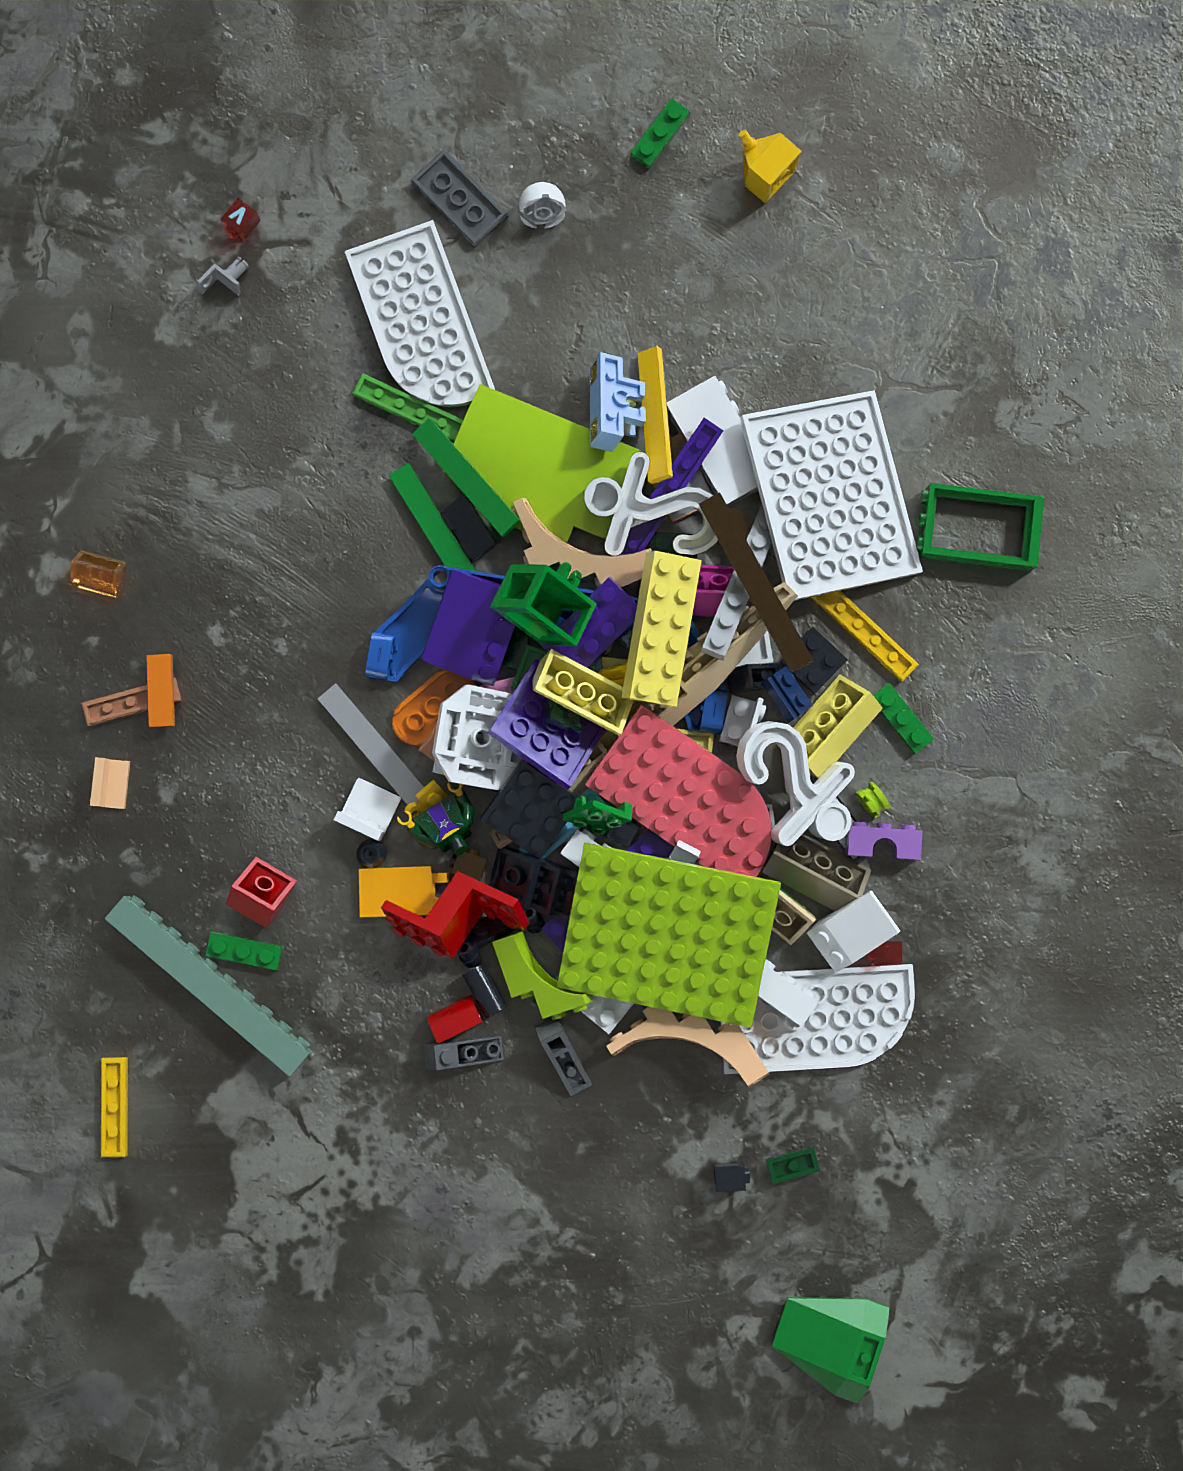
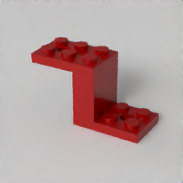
[380,871,529,959]

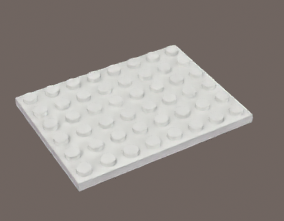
[740,390,923,601]

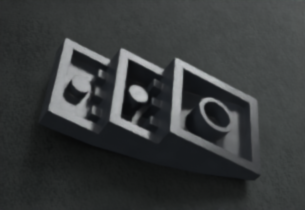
[489,846,578,921]

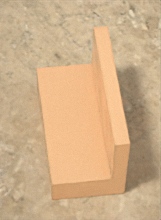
[90,757,130,809]

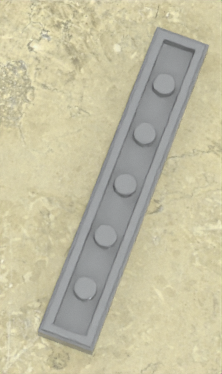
[318,683,424,805]

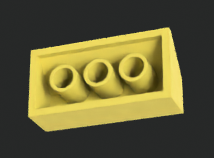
[532,649,634,736]
[777,674,883,779]

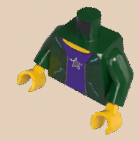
[397,782,474,855]

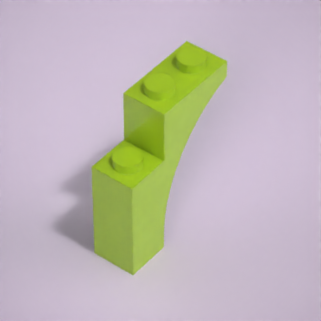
[492,931,594,1020]

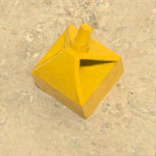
[738,130,802,204]

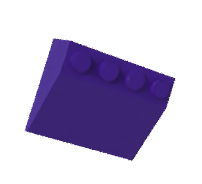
[421,568,515,686]

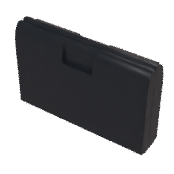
[440,494,501,563]

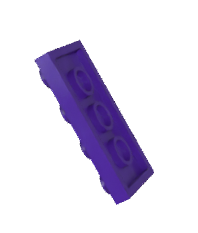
[541,577,637,668]

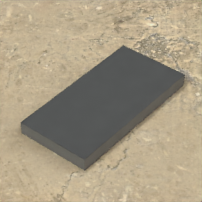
[410,149,509,248]

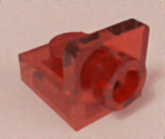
[867,941,902,966]

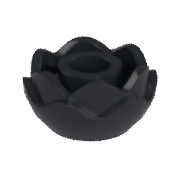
[356,839,387,868]

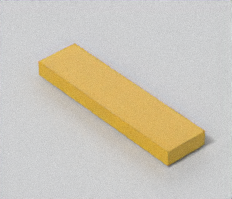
[101,1057,128,1157]

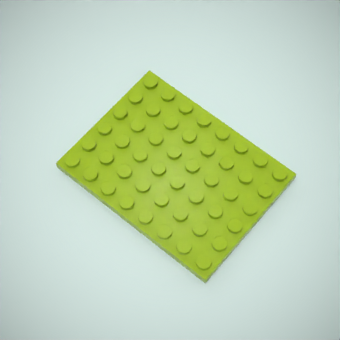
[557,843,781,1028]

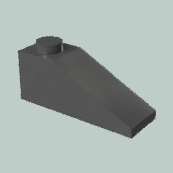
[535,1018,592,1096]

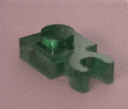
[545,699,586,732]

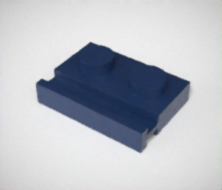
[762,666,813,723]

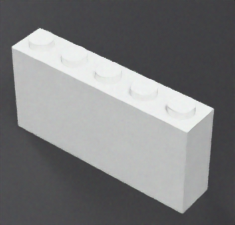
[666,376,758,507]

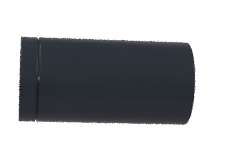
[462,964,507,1018]

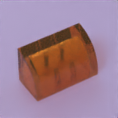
[71,550,127,598]

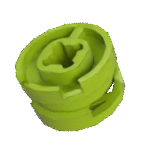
[855,782,891,820]

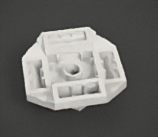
[432,685,527,790]

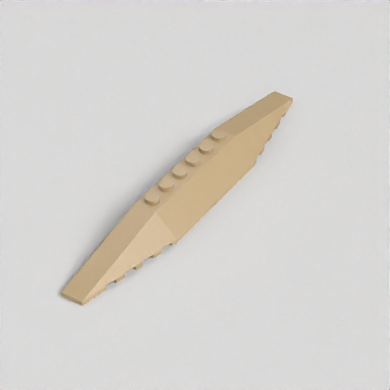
[489,582,798,849]

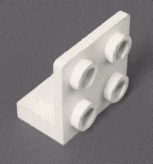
[719,695,766,747]
[334,778,401,841]

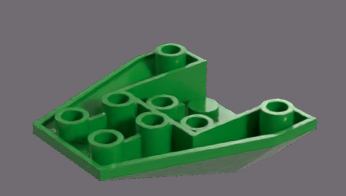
[772,1297,889,1403]

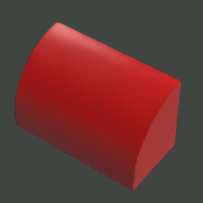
[427,994,484,1044]

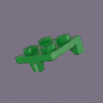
[562,796,632,834]

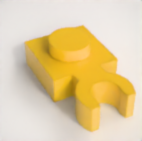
[405,779,448,822]

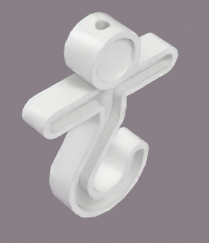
[584,452,718,556]
[736,721,855,846]

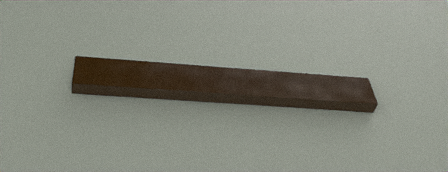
[699,492,813,673]

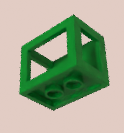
[490,562,597,646]

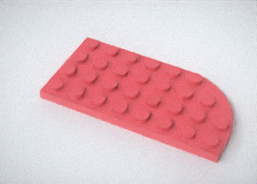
[585,704,772,877]

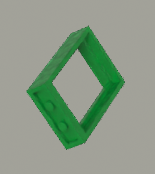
[916,483,1045,571]

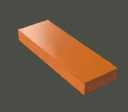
[147,654,175,728]

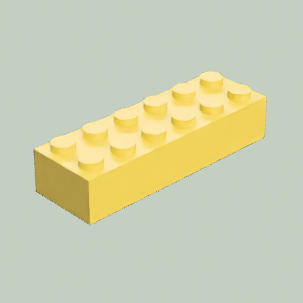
[621,551,702,707]

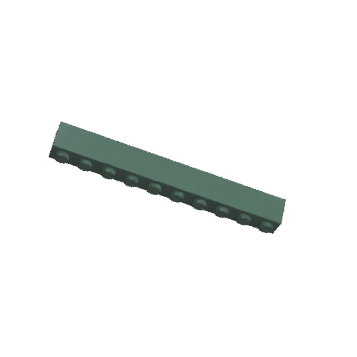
[105,896,313,1077]

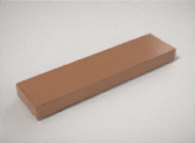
[81,678,182,727]

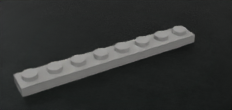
[701,504,772,661]

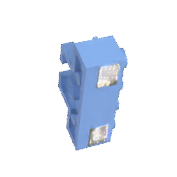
[590,352,645,452]

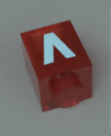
[221,198,261,242]

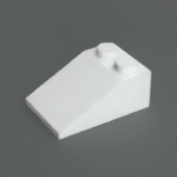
[807,891,900,973]

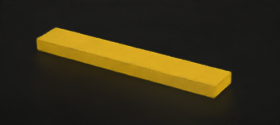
[637,346,673,484]
[811,591,919,682]

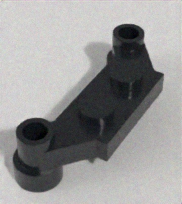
[457,907,545,968]

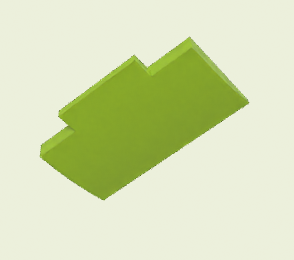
[442,384,648,544]

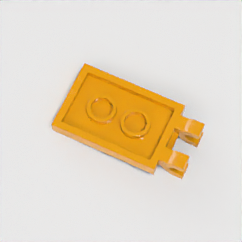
[359,866,450,917]

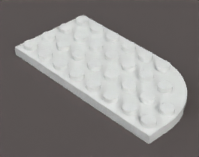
[345,220,495,407]
[720,964,915,1074]

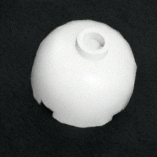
[519,182,566,229]

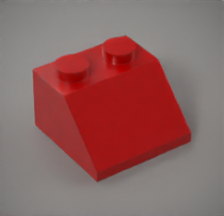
[225,857,297,928]

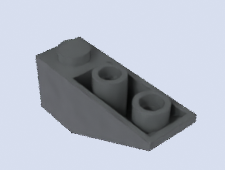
[423,1035,504,1071]

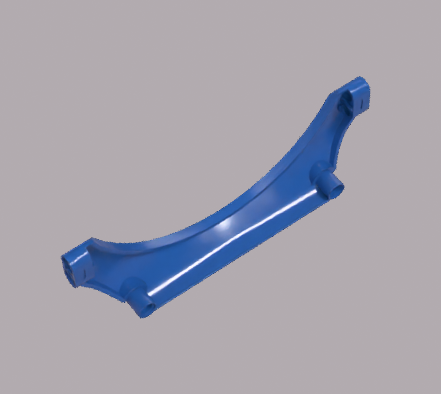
[365,565,728,735]

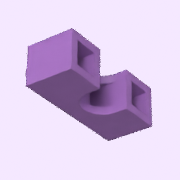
[845,822,922,860]

